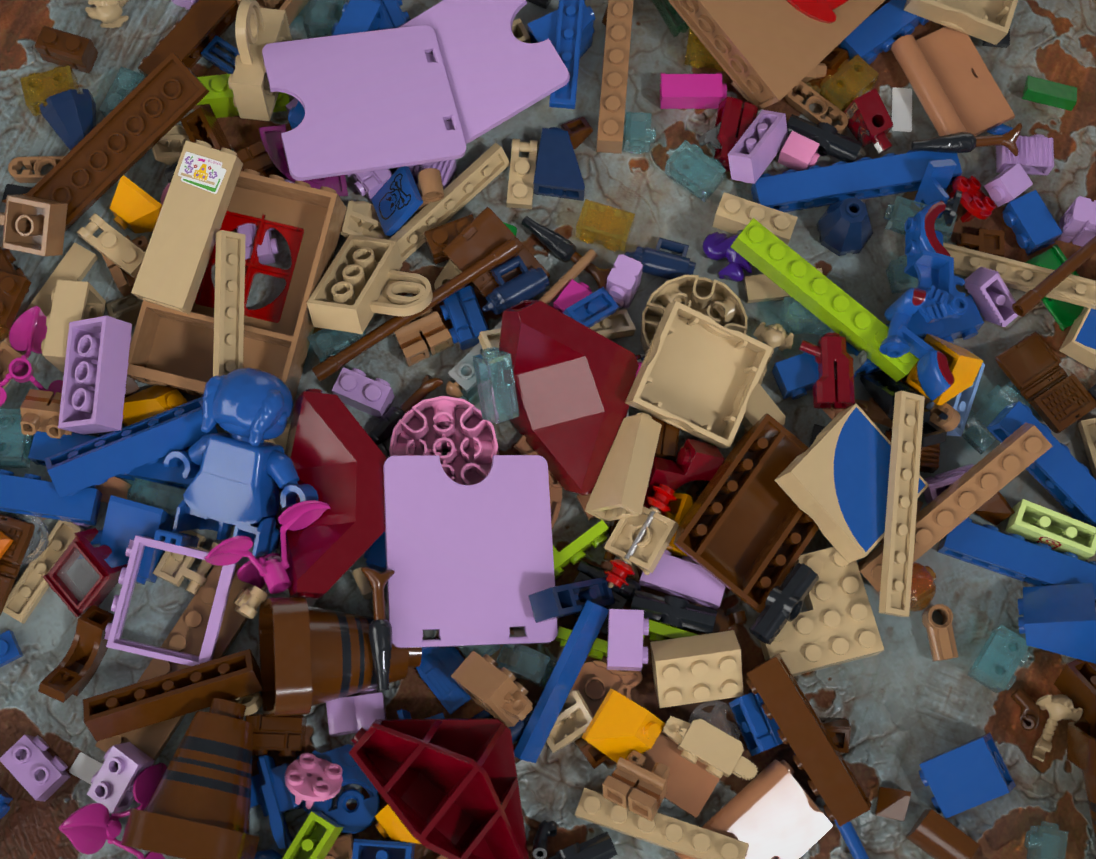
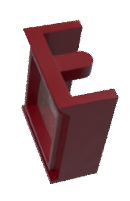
[43,528,127,618]

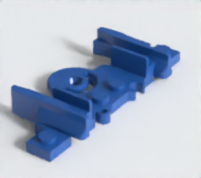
[250,709,445,849]

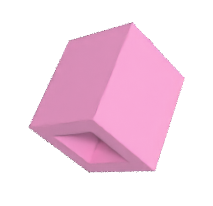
[778,131,820,171]

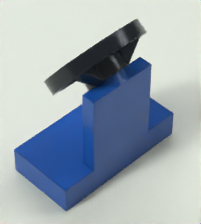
[914,159,962,227]

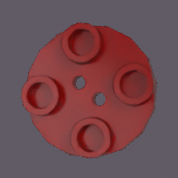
[948,176,996,223]

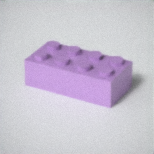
[58,315,132,435]

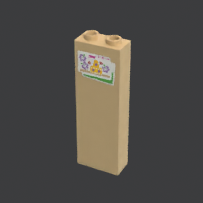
[131,140,243,314]

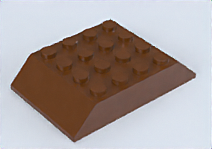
[673,413,819,613]

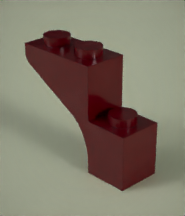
[643,439,725,509]

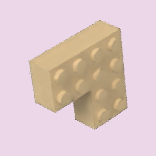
[759,547,884,677]

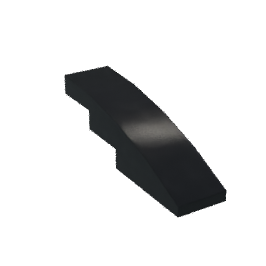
[860,370,947,447]

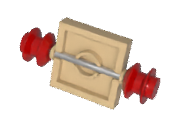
[604,484,679,588]

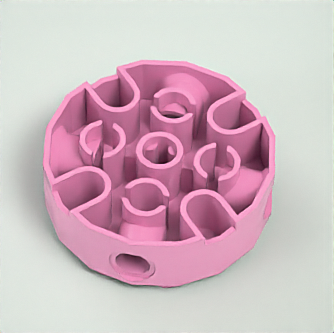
[389,396,499,485]

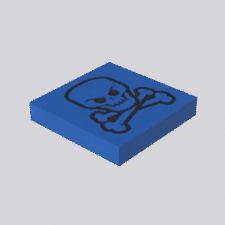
[371,166,423,237]

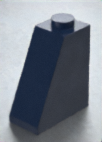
[533,127,585,201]

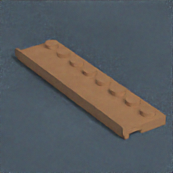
[95,564,268,764]

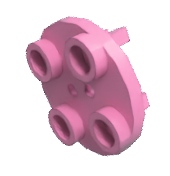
[284,753,343,809]

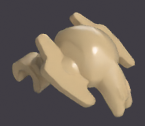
[85,0,129,28]
[753,322,794,385]
[1032,694,1083,762]

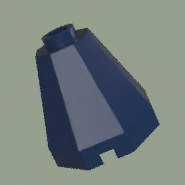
[39,89,96,151]
[817,197,873,256]

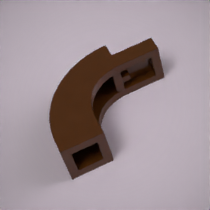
[38,605,114,703]

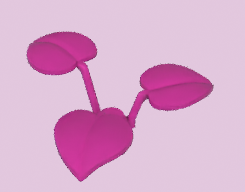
[0,306,63,407]
[204,501,331,594]
[59,762,167,859]

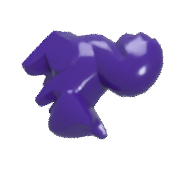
[702,232,752,282]

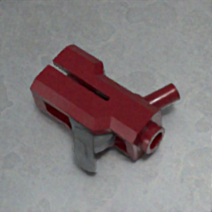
[699,97,758,172]
[799,333,867,409]

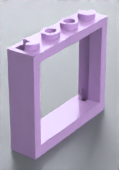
[104,535,237,666]

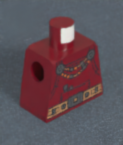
[844,88,893,154]

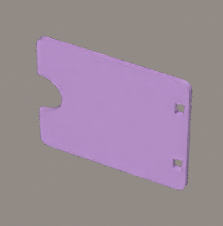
[399,0,570,167]
[262,25,466,181]
[383,455,558,648]

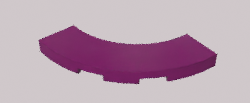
[259,125,348,197]

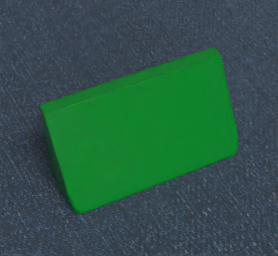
[1022,76,1077,111]

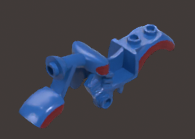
[879,200,968,401]

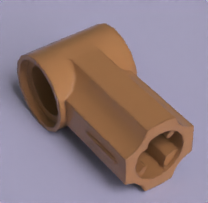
[414,168,444,213]
[922,604,958,661]

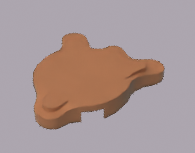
[572,660,642,716]

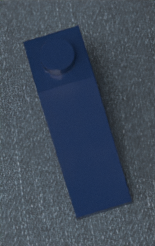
[528,576,615,623]

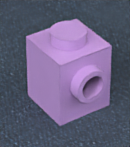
[984,163,1033,207]

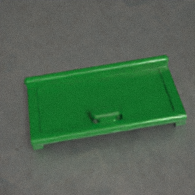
[1024,244,1084,331]

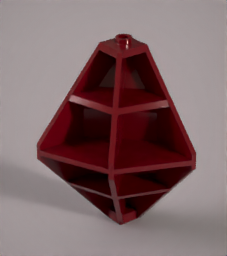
[493,300,639,495]
[275,389,387,598]
[349,718,529,859]

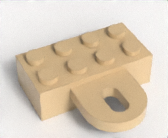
[229,0,292,121]
[307,235,433,334]

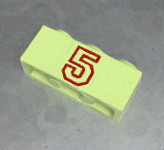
[1005,499,1096,561]

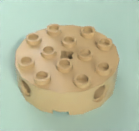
[640,275,747,355]

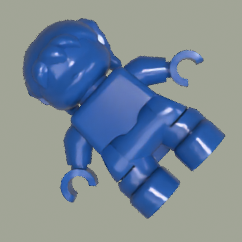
[163,368,318,557]

